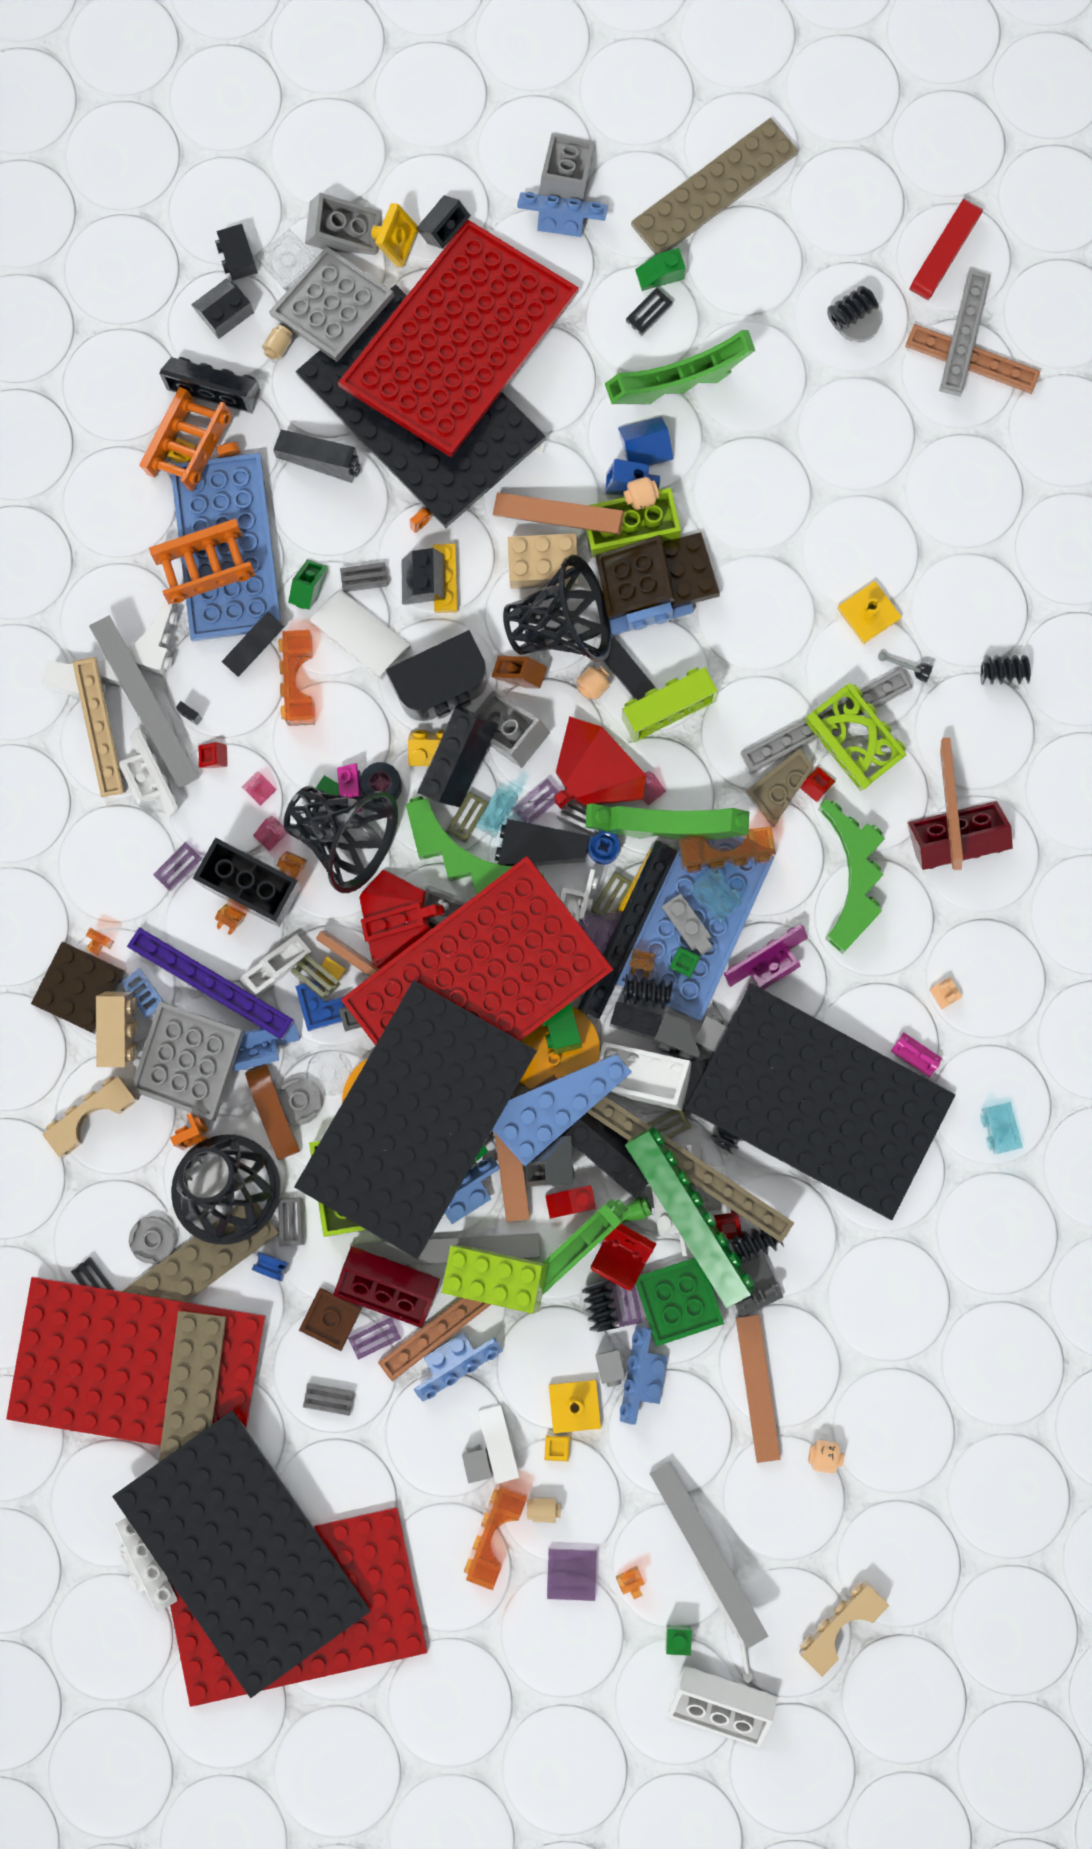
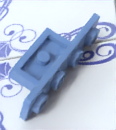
[517,192,608,237]
[609,602,694,636]
[233,1022,300,1072]
[445,1156,500,1224]
[620,1326,668,1425]
[414,1332,503,1401]

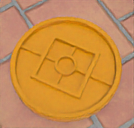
[520,1007,600,1089]

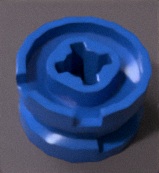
[588,831,620,865]
[251,1252,289,1281]

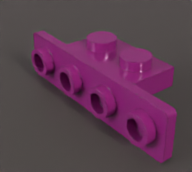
[724,924,808,990]

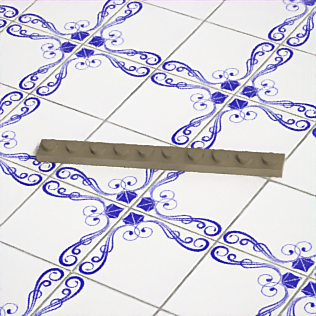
[587,1096,794,1243]

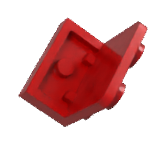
[590,1223,657,1291]

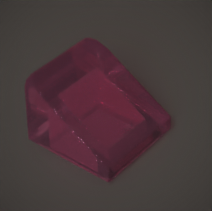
[242,771,277,806]
[643,771,666,805]
[253,816,287,851]

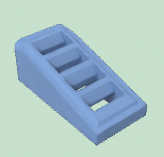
[121,968,164,1019]

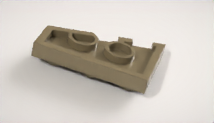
[745,748,814,828]

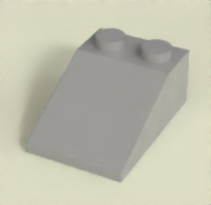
[539,133,595,201]
[305,193,381,255]
[475,691,550,768]

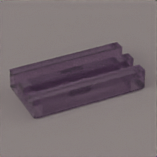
[512,779,559,824]
[153,842,203,892]
[610,1282,643,1327]
[348,1317,402,1360]

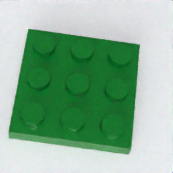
[636,1257,724,1347]

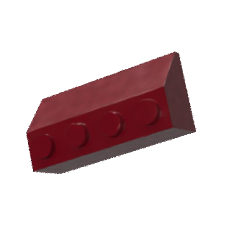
[907,801,1013,870]
[333,1246,440,1328]

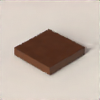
[298,1287,363,1351]

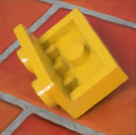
[408,730,444,766]

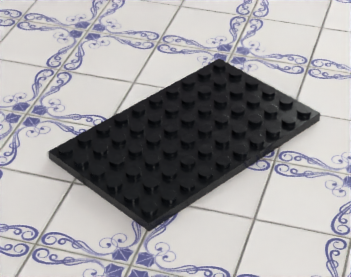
[295,284,546,529]
[294,980,537,1259]
[684,983,956,1220]
[112,1410,371,1699]

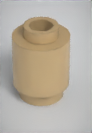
[262,325,293,360]
[527,1497,561,1523]

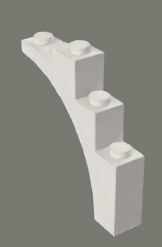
[41,601,178,697]

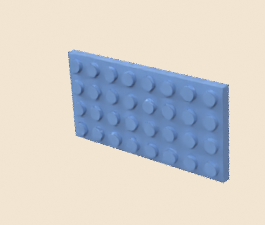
[171,453,281,641]
[616,836,776,1022]

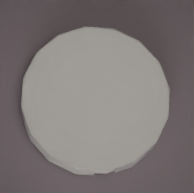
[839,306,881,342]
[277,1078,323,1125]
[128,1216,177,1264]

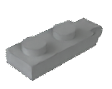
[661,893,713,956]

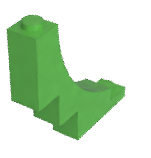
[406,796,544,895]
[585,803,750,840]

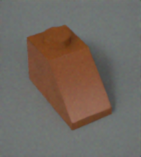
[491,656,547,689]

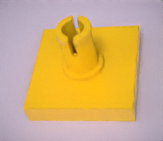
[371,203,418,267]
[837,581,902,645]
[549,1380,601,1433]

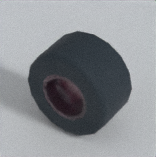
[360,762,402,806]

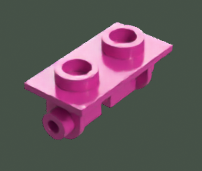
[337,763,362,813]
[891,1032,943,1078]

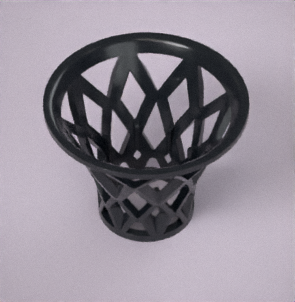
[503,555,611,662]
[283,786,398,893]
[171,1134,281,1245]

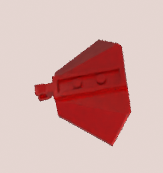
[554,716,646,809]
[359,870,445,969]

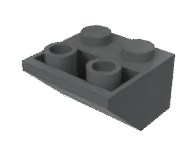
[653,1013,700,1062]
[525,1136,575,1187]

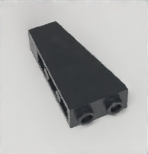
[273,429,361,483]
[495,819,590,866]

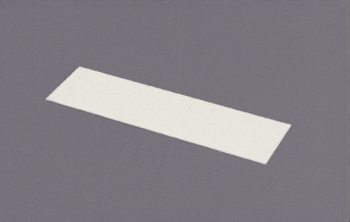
[165,1110,271,1238]

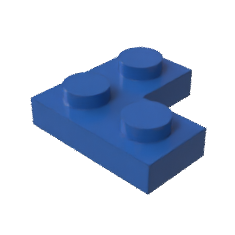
[295,981,346,1032]

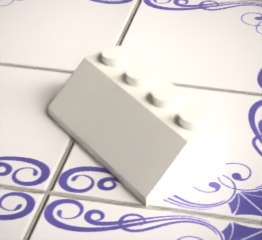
[667,1666,777,1748]

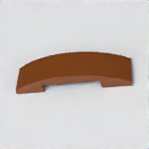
[245,1064,300,1160]

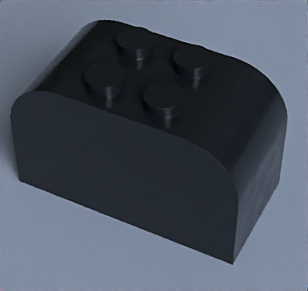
[385,630,487,721]
[193,837,302,927]

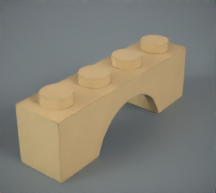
[42,1076,138,1158]
[799,1581,890,1677]

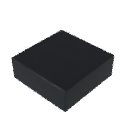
[176,701,203,725]

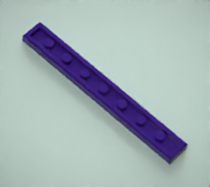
[127,927,295,1041]

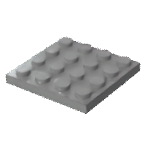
[269,246,395,362]
[130,1001,245,1121]

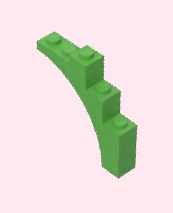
[605,330,756,404]
[818,799,885,954]
[543,1198,628,1294]

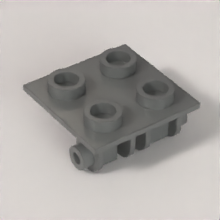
[735,1254,783,1317]

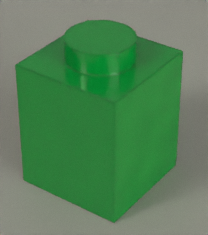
[665,1625,692,1656]

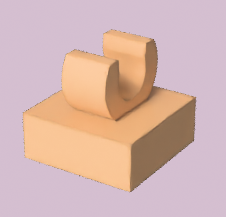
[929,977,962,1010]

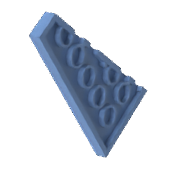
[493,1054,632,1166]

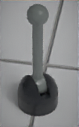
[878,652,933,683]

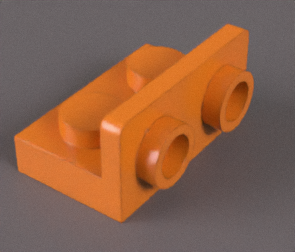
[170,1113,209,1150]

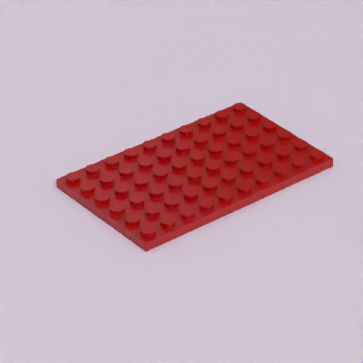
[338,220,579,457]
[341,856,614,1046]
[6,1276,266,1446]
[168,1507,428,1707]

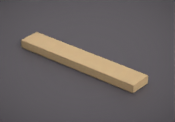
[72,657,125,798]

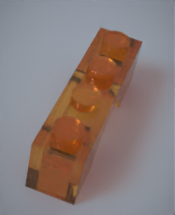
[278,630,315,726]
[678,826,776,873]
[464,1485,528,1591]

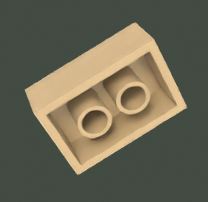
[507,533,578,589]
[96,991,138,1067]

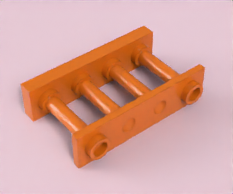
[139,387,232,492]
[149,519,255,605]

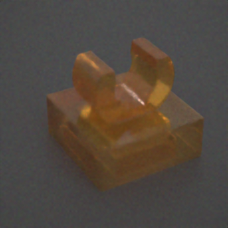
[276,851,307,878]
[215,904,246,935]
[85,928,115,956]
[629,949,656,978]
[615,1566,645,1599]

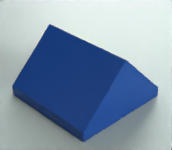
[618,416,673,466]

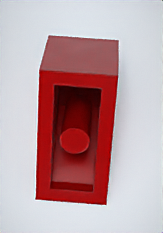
[545,1185,596,1219]

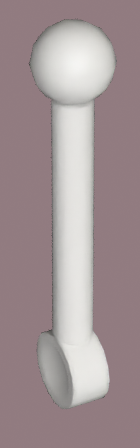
[737,1633,753,1683]

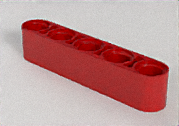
[909,199,983,301]

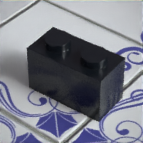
[416,195,471,249]
[215,223,258,281]
[609,1001,662,1040]

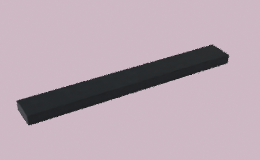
[578,841,678,1020]

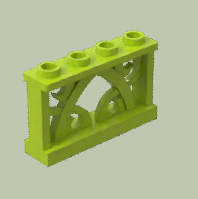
[803,682,907,791]

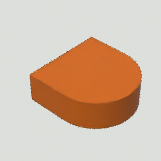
[216,442,241,458]
[410,508,432,533]

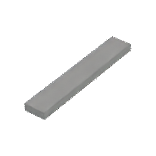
[939,270,991,397]

